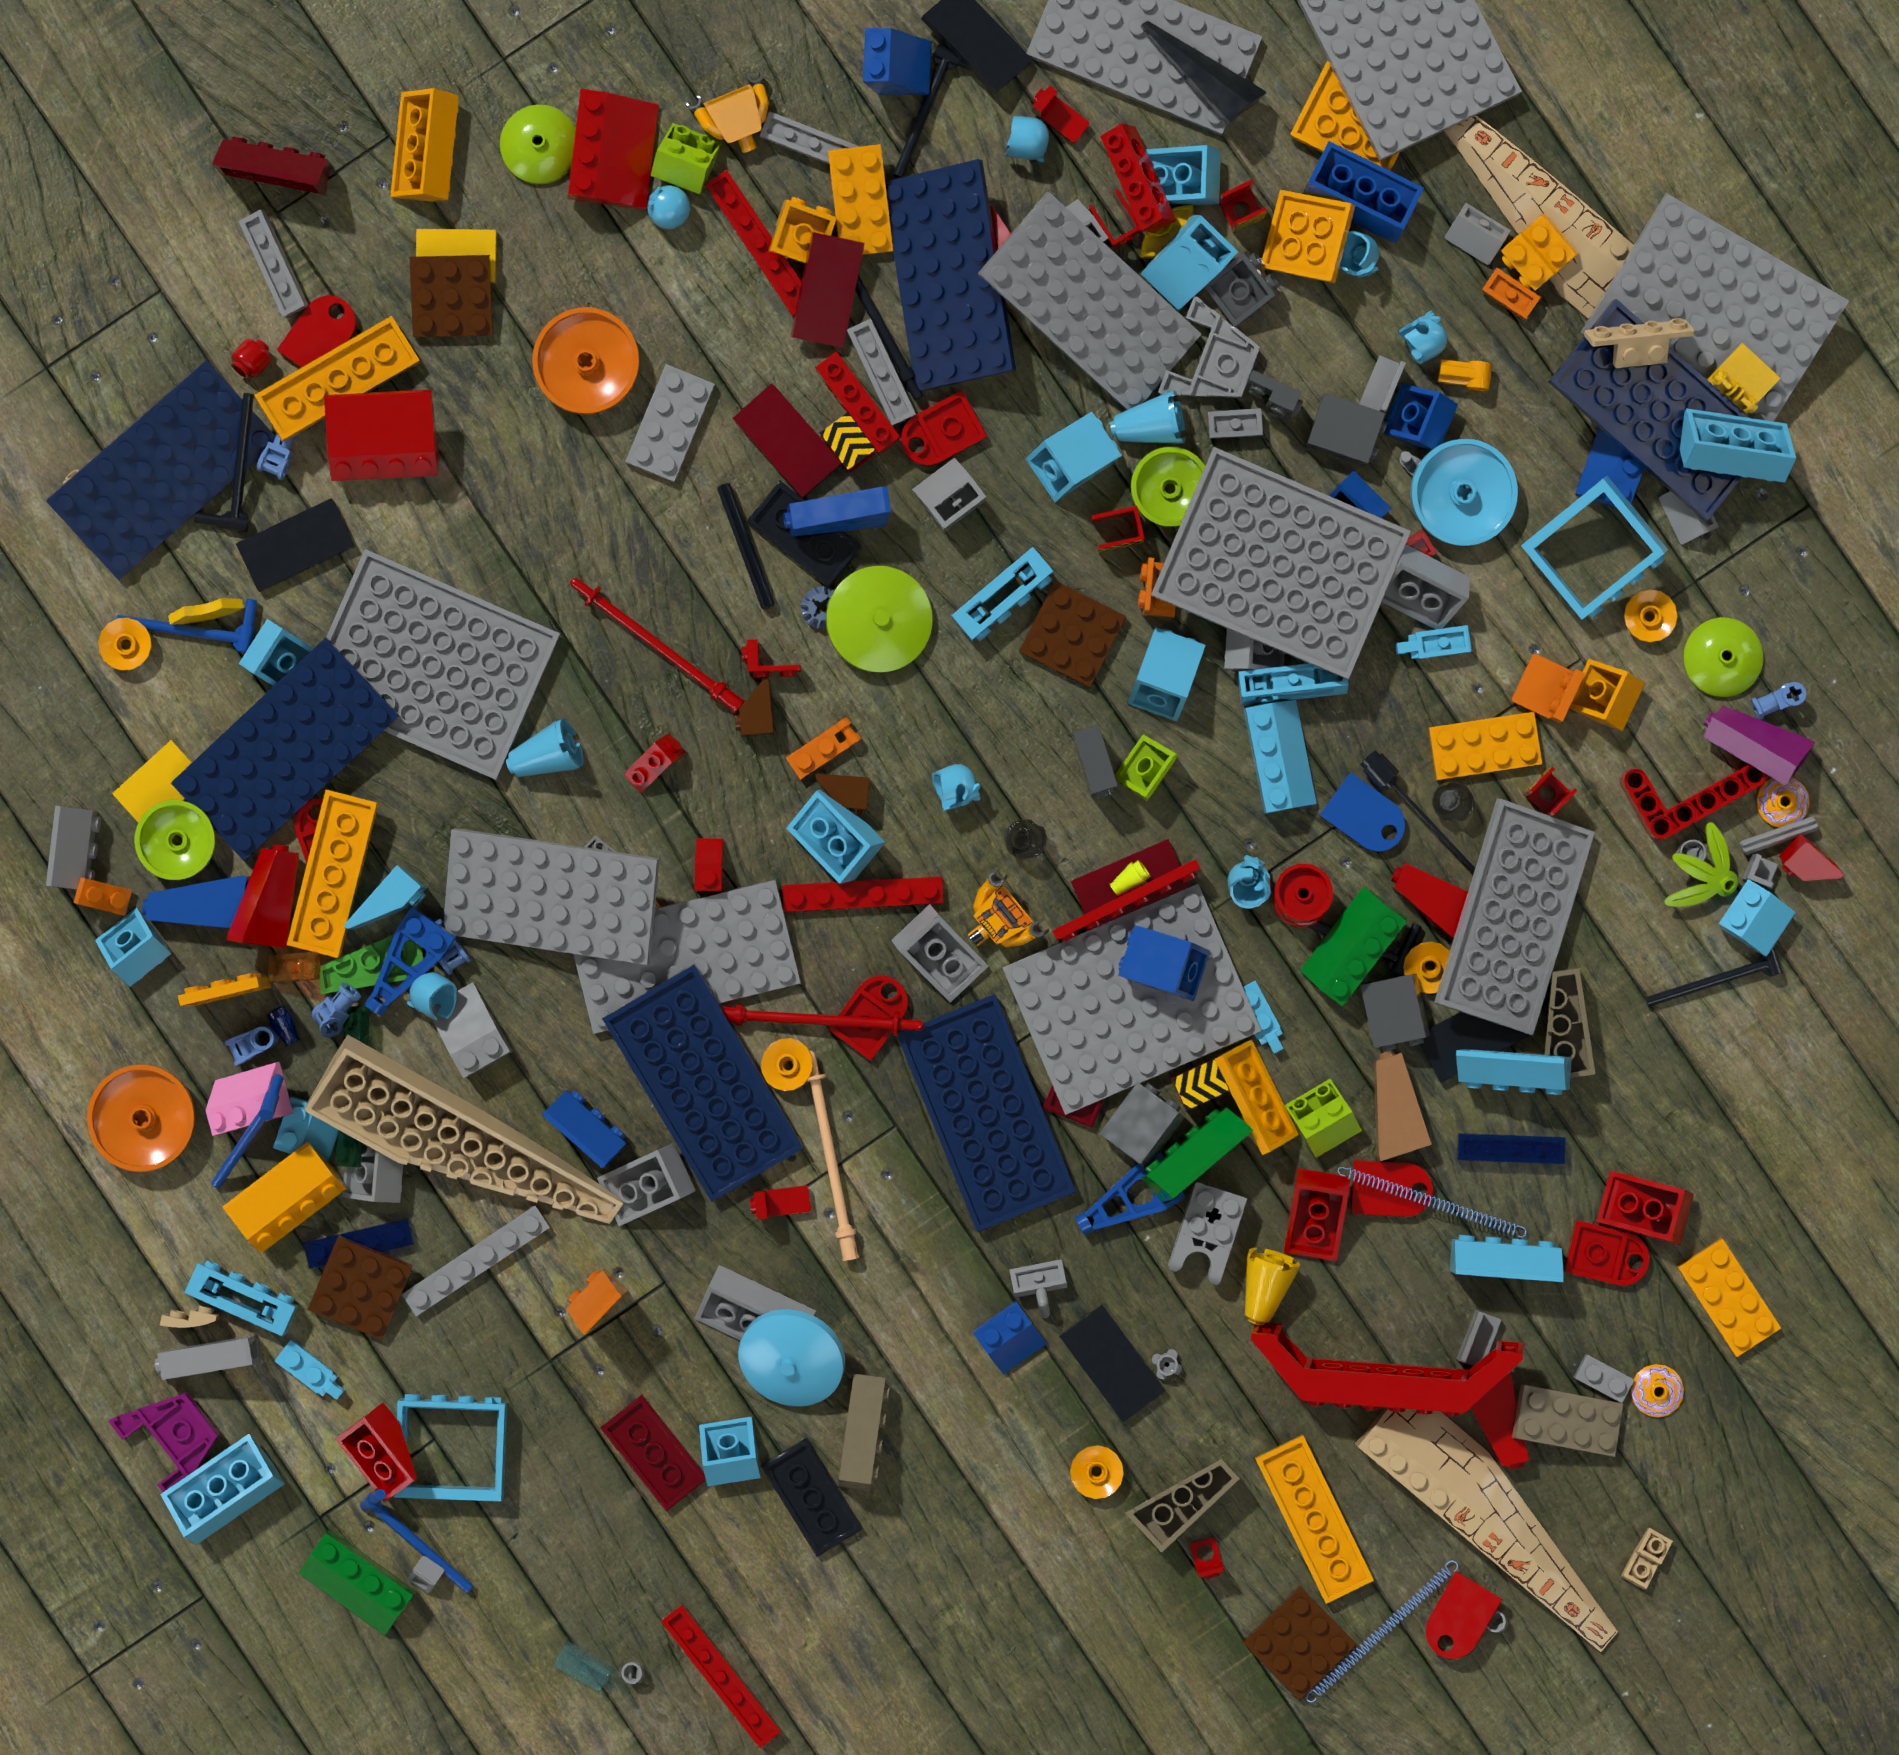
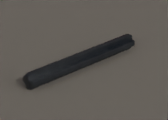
[717,483,775,609]

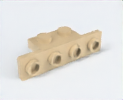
[1584,318,1695,368]

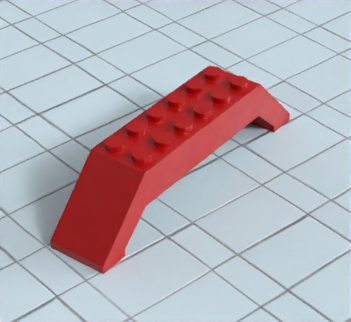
[1251,1323,1524,1417]

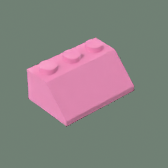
[206,1062,293,1136]

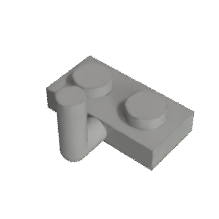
[1009,1259,1067,1318]

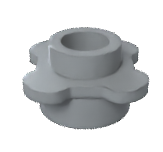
[1152,1349,1182,1379]

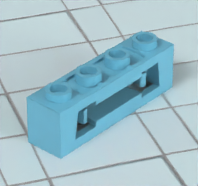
[951,547,1053,642]
[1238,664,1349,706]
[184,1260,299,1336]

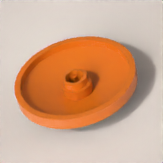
[532,307,640,415]
[87,1064,196,1172]

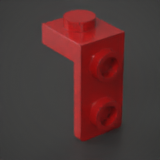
[1032,85,1090,143]
[742,639,802,678]
[624,733,687,793]
[750,1185,811,1220]

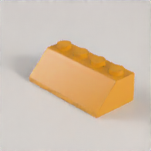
[390,88,459,202]
[222,1142,347,1254]

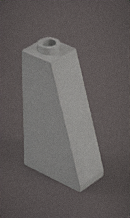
[155,1334,261,1380]

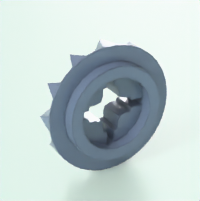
[801,586,834,629]

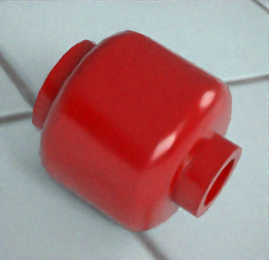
[231,339,271,379]

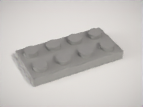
[625,364,715,483]

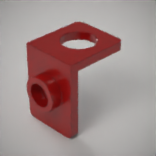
[1190,1537,1225,1579]

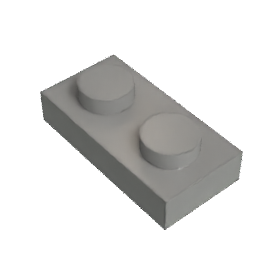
[1207,408,1263,440]
[1574,1354,1634,1403]

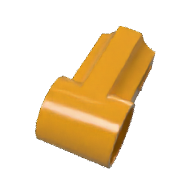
[1438,359,1493,391]

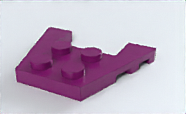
[108,1392,220,1492]

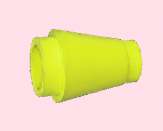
[1110,860,1151,897]

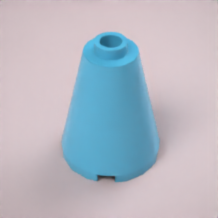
[1110,390,1186,444]
[506,718,584,777]

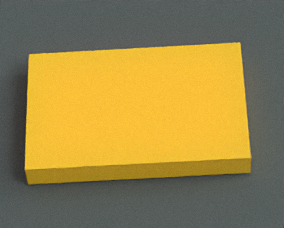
[416,229,497,284]
[112,740,192,822]

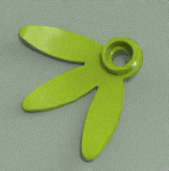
[1665,822,1738,907]

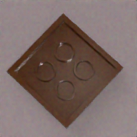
[409,255,493,337]
[1019,580,1126,688]
[307,1235,413,1340]
[1242,1585,1356,1701]

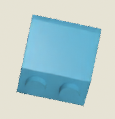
[239,619,314,686]
[1719,879,1796,957]
[95,907,171,987]
[273,1097,340,1162]
[699,1416,760,1486]

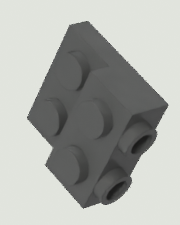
[1205,251,1280,327]
[1245,370,1303,420]

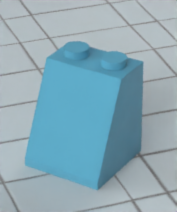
[1026,412,1122,502]
[1127,627,1205,722]

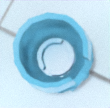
[1005,116,1049,162]
[648,185,690,229]
[1339,231,1379,278]
[1398,310,1447,364]
[932,764,981,811]
[1227,855,1271,909]
[407,972,457,1021]

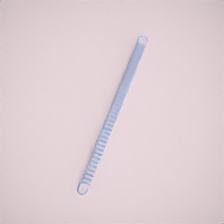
[1338,1167,1526,1238]
[1306,1560,1458,1702]

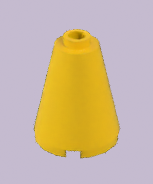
[1245,1248,1300,1325]

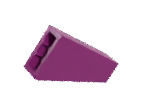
[1703,705,1815,786]

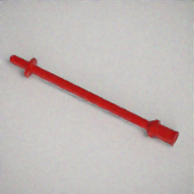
[570,578,745,714]
[720,1004,924,1036]

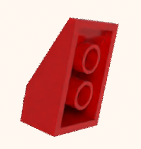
[1284,1168,1350,1261]
[1596,1170,1694,1245]
[335,1402,417,1502]

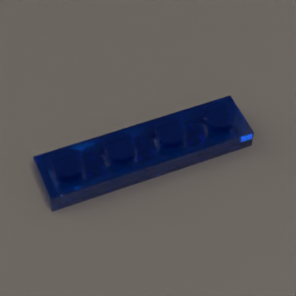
[1457,1133,1566,1164]
[303,1218,414,1269]

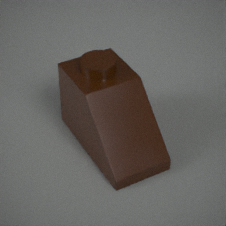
[735,679,774,737]
[816,774,870,815]

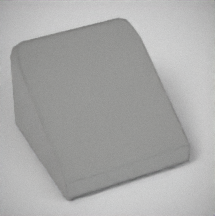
[408,1556,444,1594]

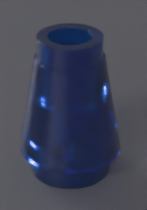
[266,1005,300,1046]

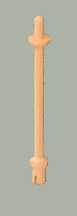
[807,1050,859,1261]

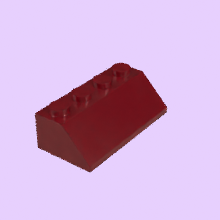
[213,136,331,195]

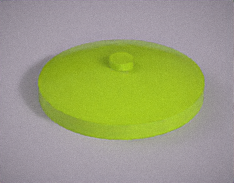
[826,566,933,673]

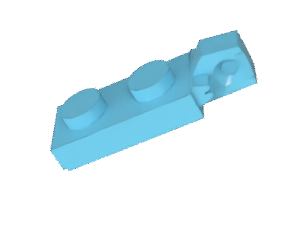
[1395,625,1472,659]
[1243,981,1284,1054]
[275,1339,345,1400]

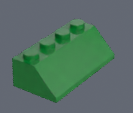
[1300,886,1407,1006]
[1141,1108,1253,1202]
[299,1529,417,1635]

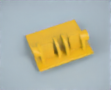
[1707,343,1781,414]

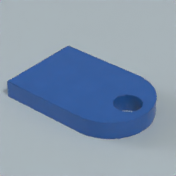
[1319,772,1405,852]

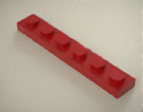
[705,170,801,317]
[1052,859,1200,942]
[782,876,943,912]
[661,1604,781,1748]

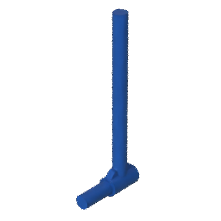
[116,599,257,653]
[211,1074,284,1188]
[360,1489,473,1593]

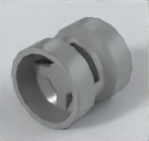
[1675,840,1706,861]

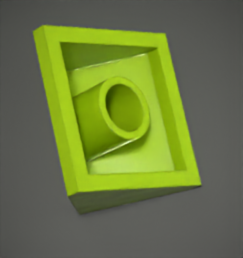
[1115,734,1179,801]

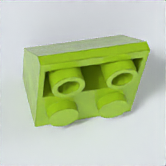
[650,123,722,194]
[1285,1079,1362,1158]

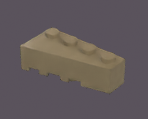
[1544,968,1595,1078]
[838,1374,890,1492]
[1125,1458,1241,1553]

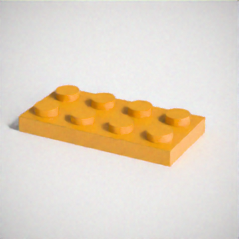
[828,144,893,255]
[1428,712,1542,781]
[1215,1039,1299,1155]
[1677,1238,1781,1357]

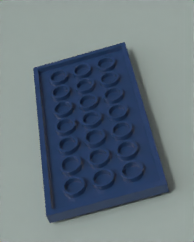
[885,159,1016,391]
[1548,299,1749,521]
[46,359,276,580]
[171,637,400,861]
[602,964,804,1202]
[897,994,1076,1232]

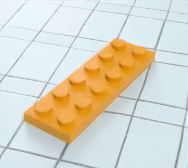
[254,316,420,443]
[287,790,379,958]
[1255,1434,1374,1604]

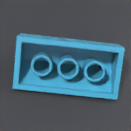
[1680,408,1796,482]
[1244,700,1317,814]
[1456,1049,1572,1095]
[1449,1235,1564,1282]
[160,1434,285,1545]

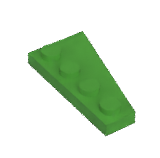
[317,934,424,994]

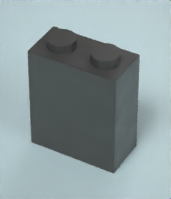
[1306,393,1387,467]
[1071,724,1118,799]
[1360,973,1430,1051]
[1099,1082,1185,1167]

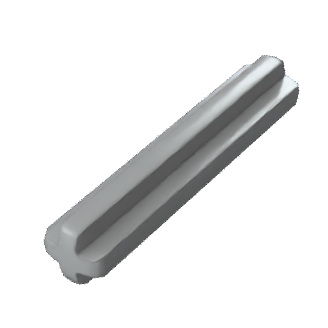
[1740,817,1818,855]

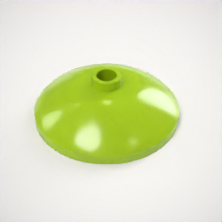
[500,105,575,184]
[1131,447,1205,527]
[1683,617,1763,697]
[134,800,215,880]

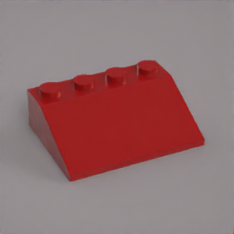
[567,88,659,210]
[324,390,440,481]

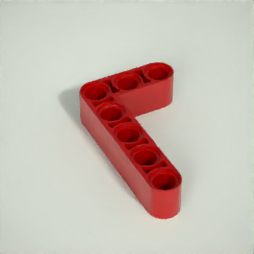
[1620,764,1767,840]

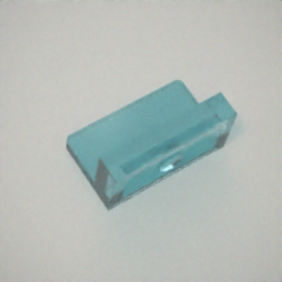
[553,1641,613,1692]

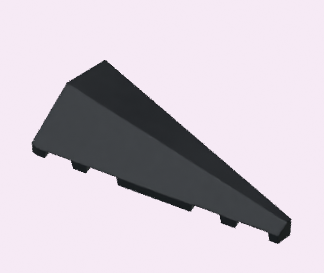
[1141,21,1267,125]

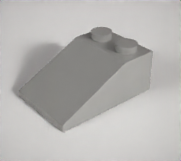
[891,904,989,1002]
[431,982,513,1078]
[597,1143,696,1226]

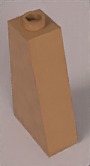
[1374,1049,1432,1161]

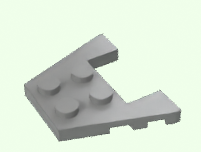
[1158,296,1260,398]

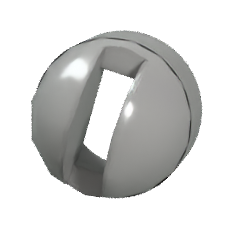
[1487,1611,1508,1633]
[621,1661,645,1684]

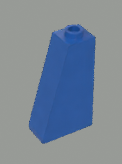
[783,486,891,537]
[142,876,250,928]

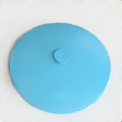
[1410,439,1518,546]
[738,1309,845,1406]

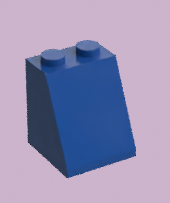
[863,28,932,95]
[1118,925,1210,1001]

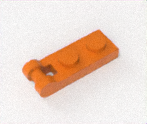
[786,717,862,780]

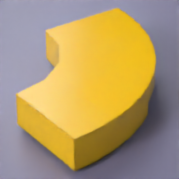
[1140,204,1193,259]
[168,598,244,625]

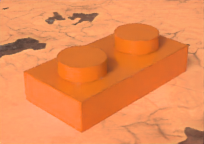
[1481,268,1541,321]
[73,877,132,916]

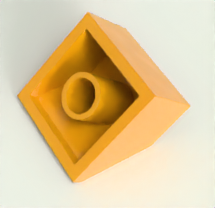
[1569,659,1645,731]

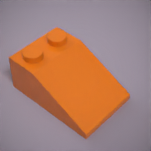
[566,1268,628,1335]

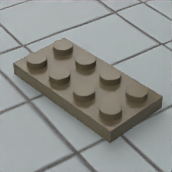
[1512,1385,1623,1457]

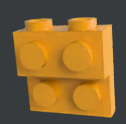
[769,197,837,263]
[1500,213,1579,291]

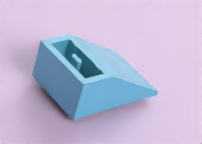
[1140,215,1238,310]

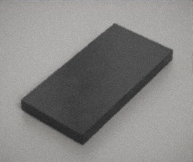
[921,0,1033,95]
[746,480,863,588]
[236,498,355,592]
[1419,1012,1535,1083]
[1059,1304,1166,1422]
[761,1437,862,1557]

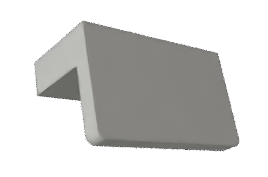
[1445,203,1511,265]
[1359,355,1406,413]
[1659,491,1719,544]
[1456,1309,1501,1366]

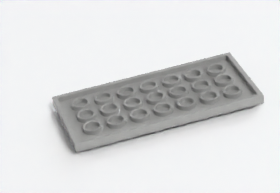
[1026,0,1262,136]
[978,192,1201,410]
[1434,799,1595,1035]
[443,828,660,965]
[573,880,801,1034]

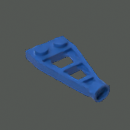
[365,907,457,1016]
[1074,1152,1186,1236]

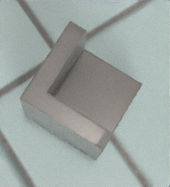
[1742,854,1778,889]

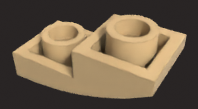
[160,1305,221,1328]
[1620,1528,1673,1590]

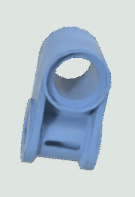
[224,1026,279,1067]

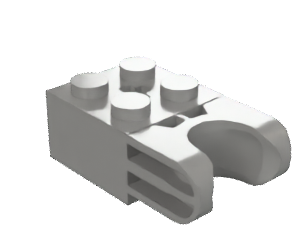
[1168,1181,1247,1286]

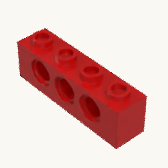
[1100,123,1176,233]
[815,351,900,456]

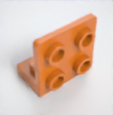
[1138,557,1175,618]
[1511,653,1585,724]

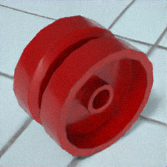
[1272,863,1333,928]

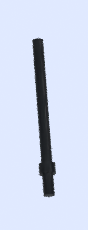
[855,274,924,401]

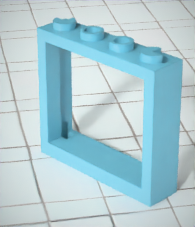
[1521,476,1668,620]
[394,1394,508,1501]

